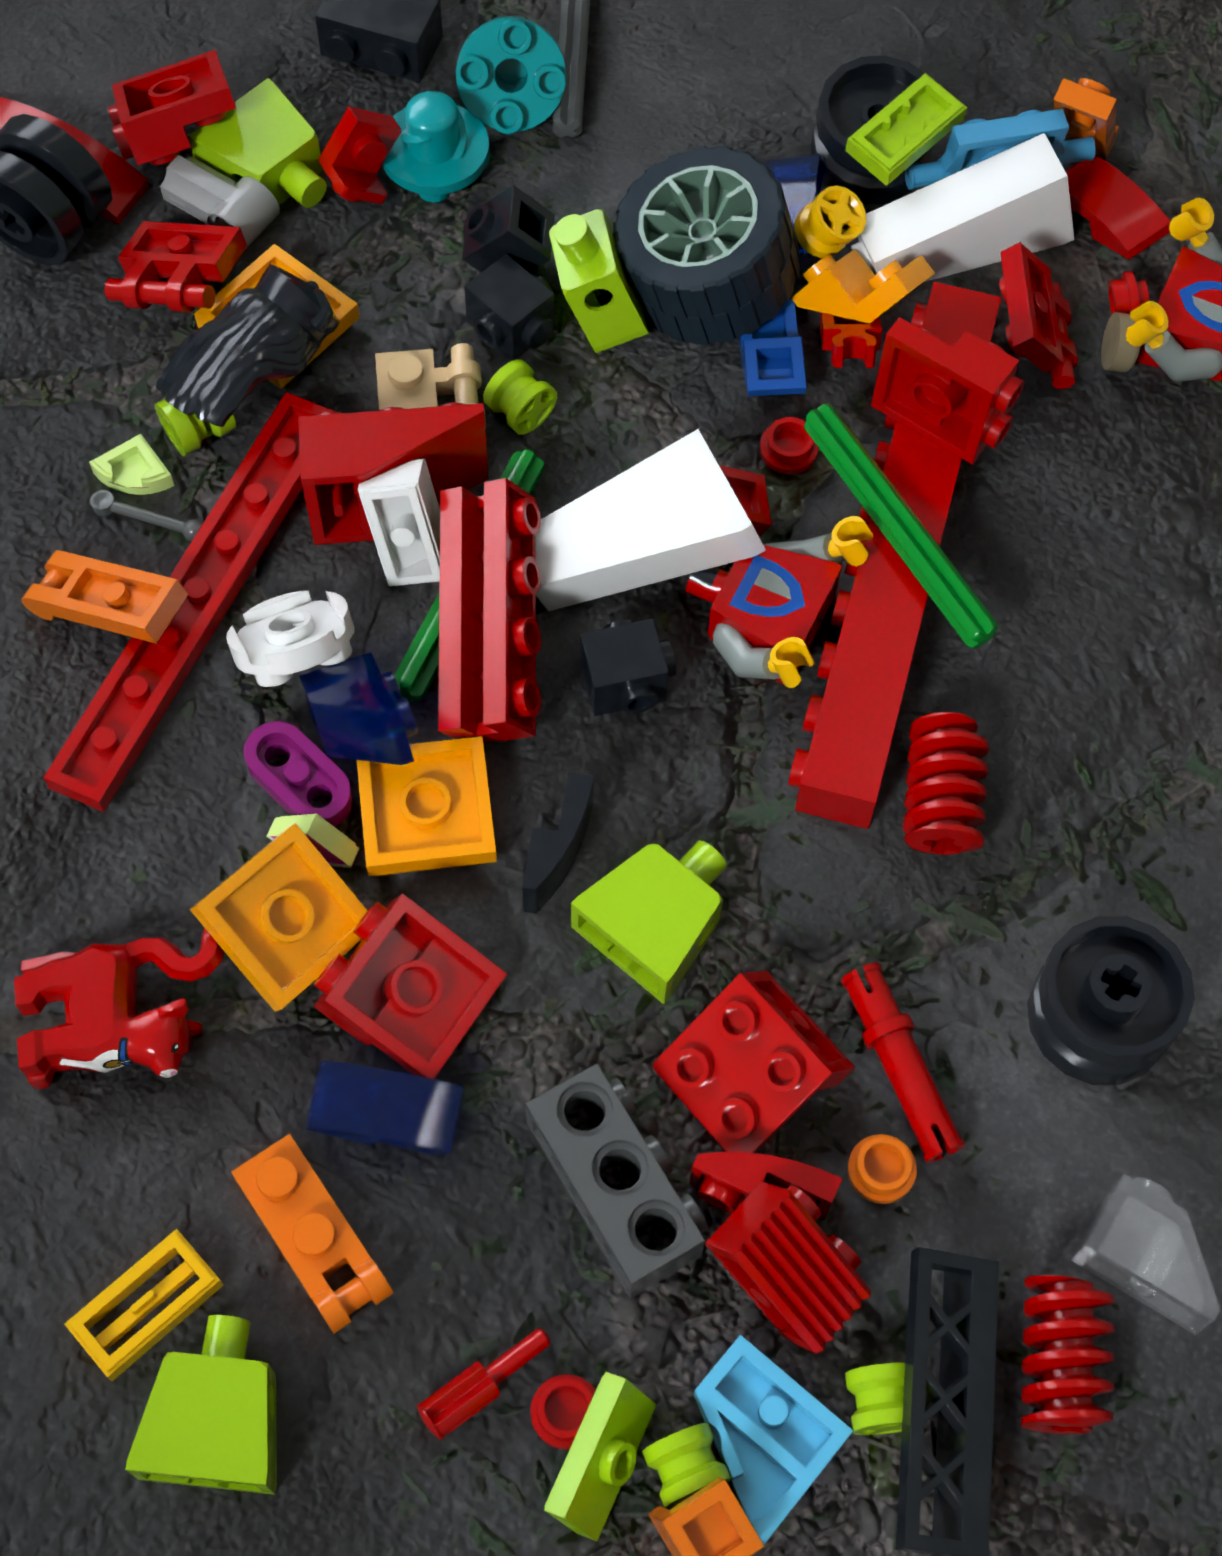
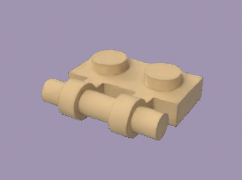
[375,343,486,429]

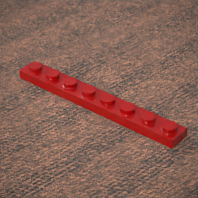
[43,392,333,813]

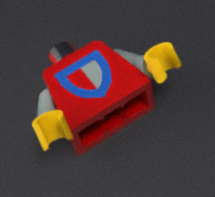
[1126,197,1222,382]
[686,516,873,688]

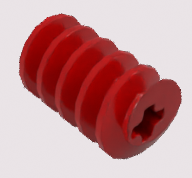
[902,712,990,855]
[1021,1275,1115,1435]

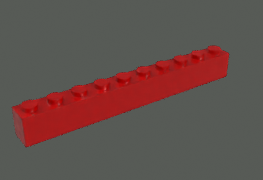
[788,282,1002,829]

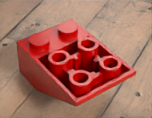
[298,402,489,545]

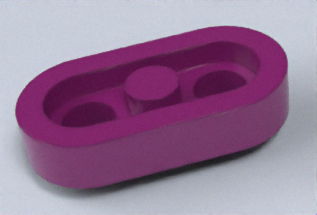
[244,721,353,827]

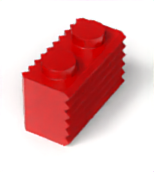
[705,1181,871,1354]

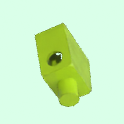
[188,78,327,208]
[549,209,649,353]
[571,840,727,1005]
[125,1315,277,1495]

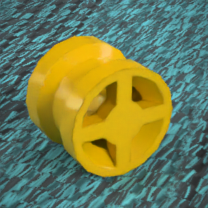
[794,185,866,258]

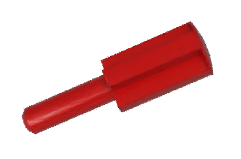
[416,1328,551,1441]

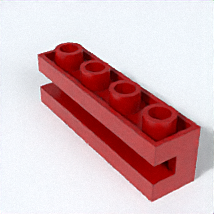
[438,478,541,744]

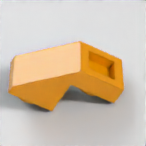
[791,249,935,324]

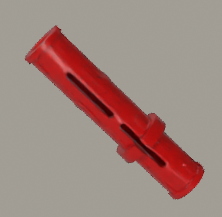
[841,962,966,1164]

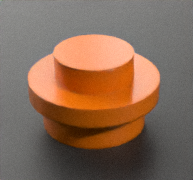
[847,1134,917,1204]

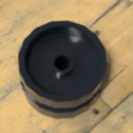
[811,56,933,205]
[0,114,113,266]
[1027,916,1195,1085]

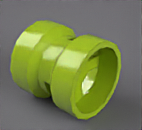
[155,398,237,457]

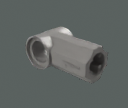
[160,155,280,248]

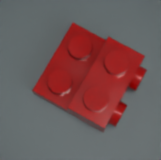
[107,50,236,166]
[871,317,1025,465]
[313,893,507,1084]

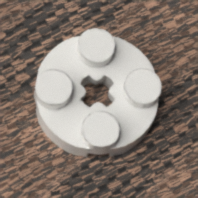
[226,590,355,687]

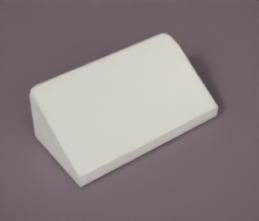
[357,458,440,586]

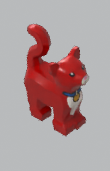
[14,928,224,1089]

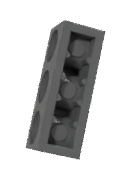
[525,1064,708,1299]

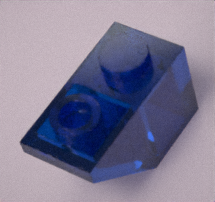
[299,652,418,765]

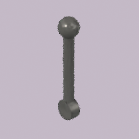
[90,490,203,542]

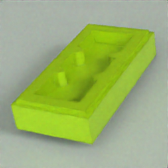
[845,73,967,186]
[544,1372,656,1542]

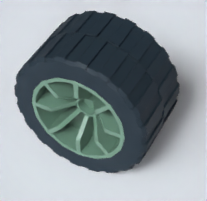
[613,146,800,345]

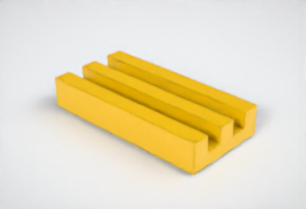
[64,1229,224,1382]

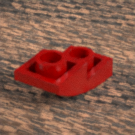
[1066,155,1171,260]
[689,1152,843,1220]

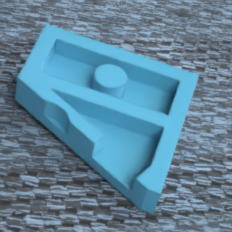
[694,1335,853,1545]

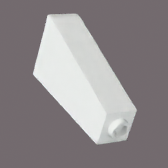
[851,133,1074,282]
[535,429,766,611]

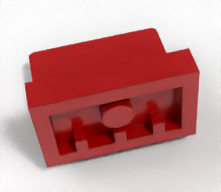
[653,971,856,1153]

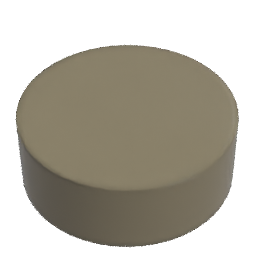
[1101,312,1141,373]

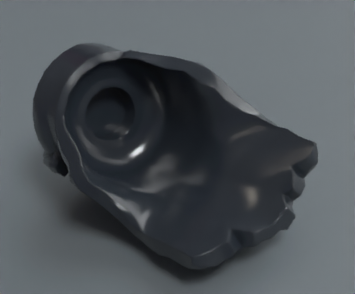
[156,263,340,427]

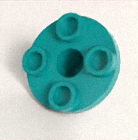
[456,16,566,134]
[382,91,490,203]

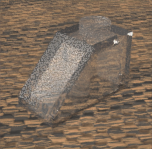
[1072,1174,1220,1335]

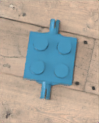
[905,109,1096,190]

